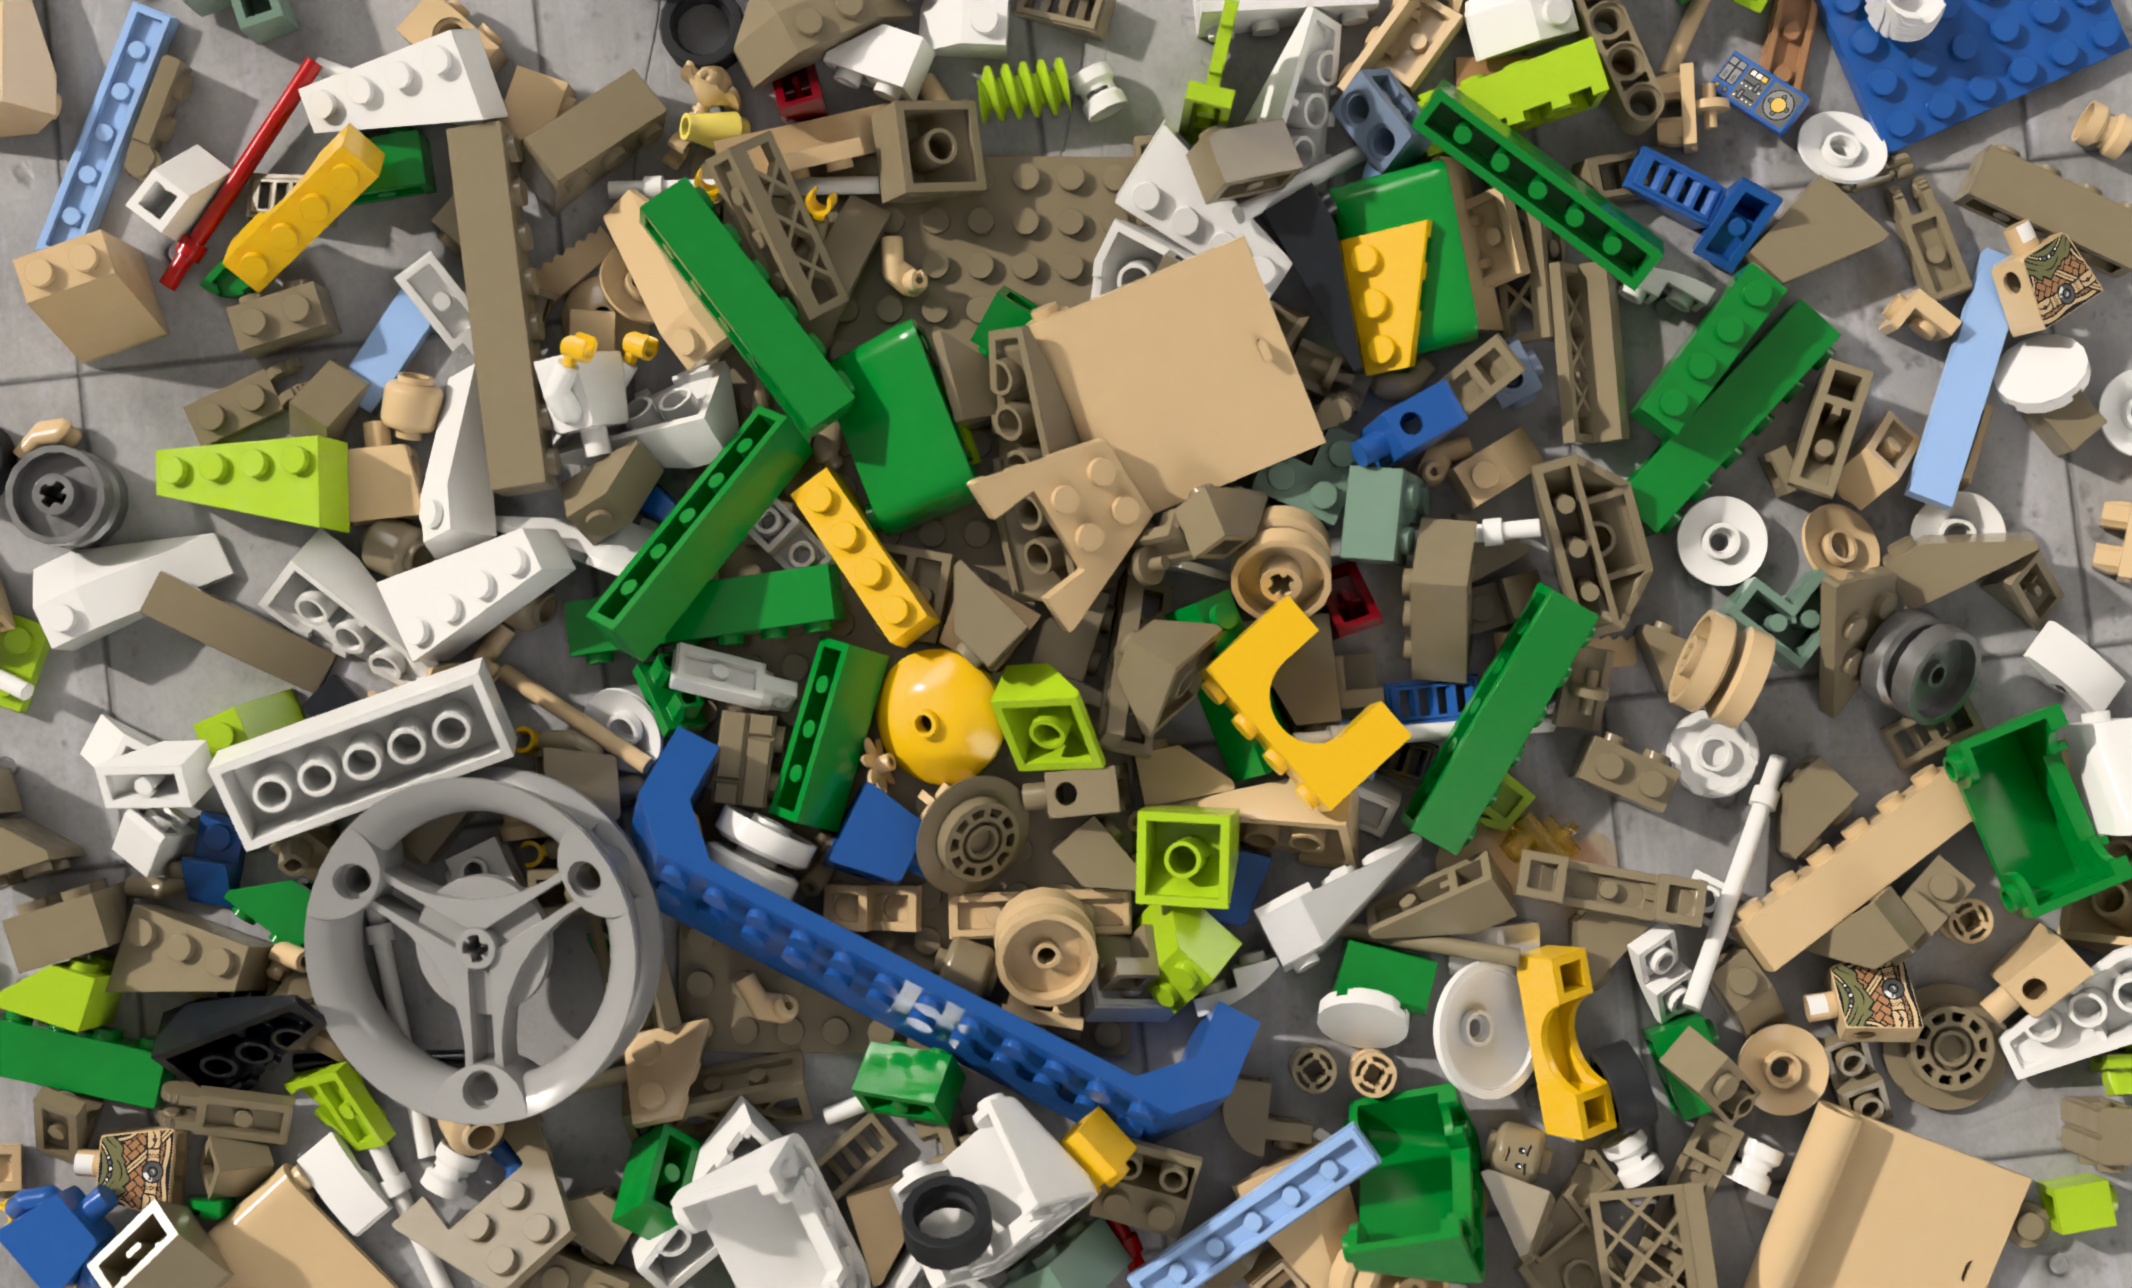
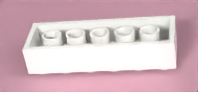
[207,657,518,852]

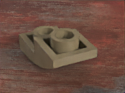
[1818,1033,1894,1122]

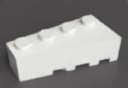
[1193,0,1379,42]
[298,28,509,133]
[1115,117,1293,299]
[376,528,576,662]
[629,1095,783,1288]

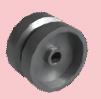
[5,445,128,549]
[1859,608,1982,725]

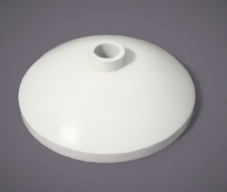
[1433,961,1534,1100]

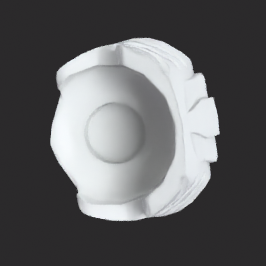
[1864,0,1946,42]

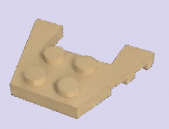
[966,438,1153,633]

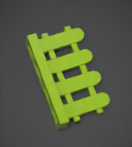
[1178,0,1240,147]

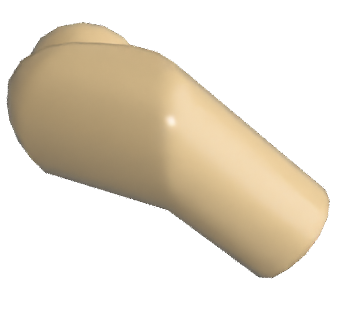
[470,623,517,682]

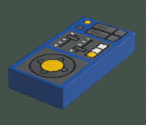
[1710,50,1810,139]

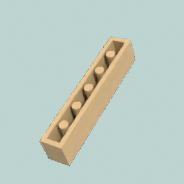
[1728,764,1973,972]

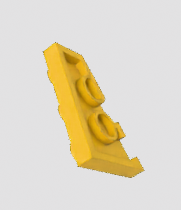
[1340,220,1433,376]

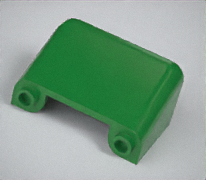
[1328,160,1479,356]
[829,319,982,537]
[1943,703,2132,919]
[1341,1083,1486,1285]

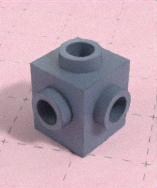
[1487,335,1545,410]

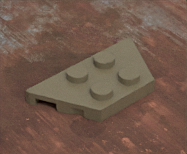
[1819,566,1898,718]

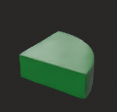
[199,256,256,299]
[188,1194,236,1220]

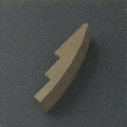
[139,571,339,693]

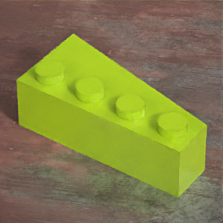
[1416,36,1610,163]
[156,435,350,533]

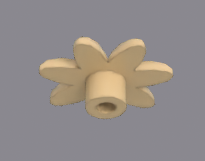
[860,738,896,794]

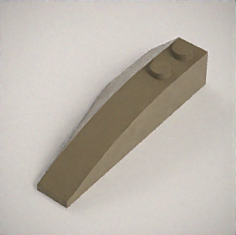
[988,326,1116,602]

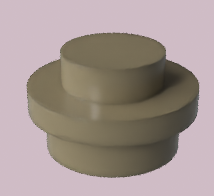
[2008,1201,2050,1248]

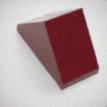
[773,63,829,126]
[1322,561,1383,640]

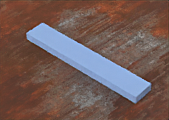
[35,1,180,251]
[1903,248,2009,511]
[1127,1121,1381,1288]

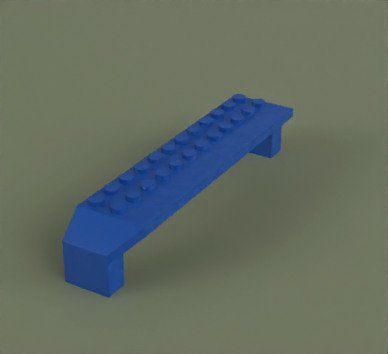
[630,726,1260,1143]

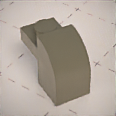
[1899,855,1976,950]
[1220,1074,1314,1157]

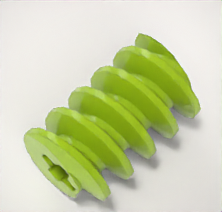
[976,57,1071,125]

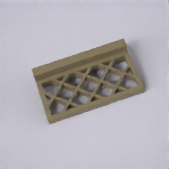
[1588,1182,1718,1288]

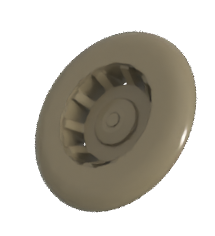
[916,775,1029,895]
[1883,983,2008,1110]

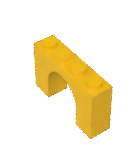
[1198,595,1412,812]

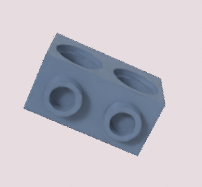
[1331,68,1433,174]

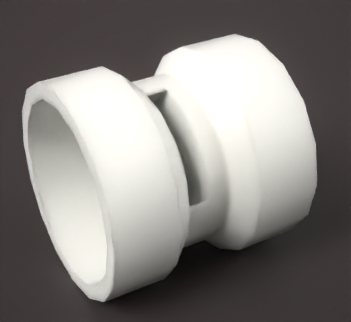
[1069,61,1128,123]
[1600,1128,1664,1189]
[1723,1134,1785,1195]
[420,1138,483,1201]

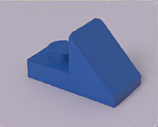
[1693,177,1783,274]
[181,811,246,908]

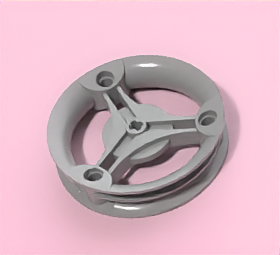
[304,767,664,1125]

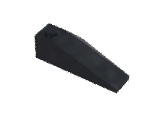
[1264,183,1365,374]
[151,995,327,1091]

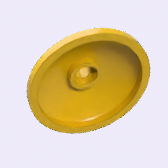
[875,648,1004,785]

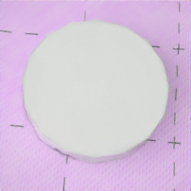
[1993,334,2091,414]
[1666,709,1760,798]
[1317,987,1410,1049]

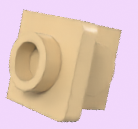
[1878,288,1962,342]

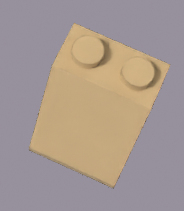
[12,229,170,364]

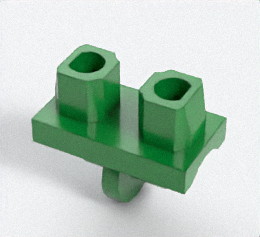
[632,652,708,738]

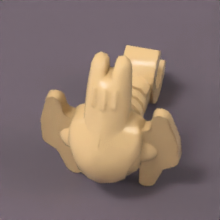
[662,60,742,171]

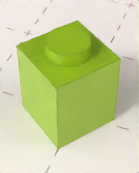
[2036,1172,2119,1235]

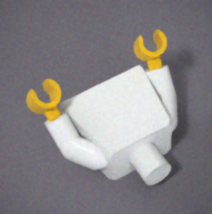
[534,331,659,459]

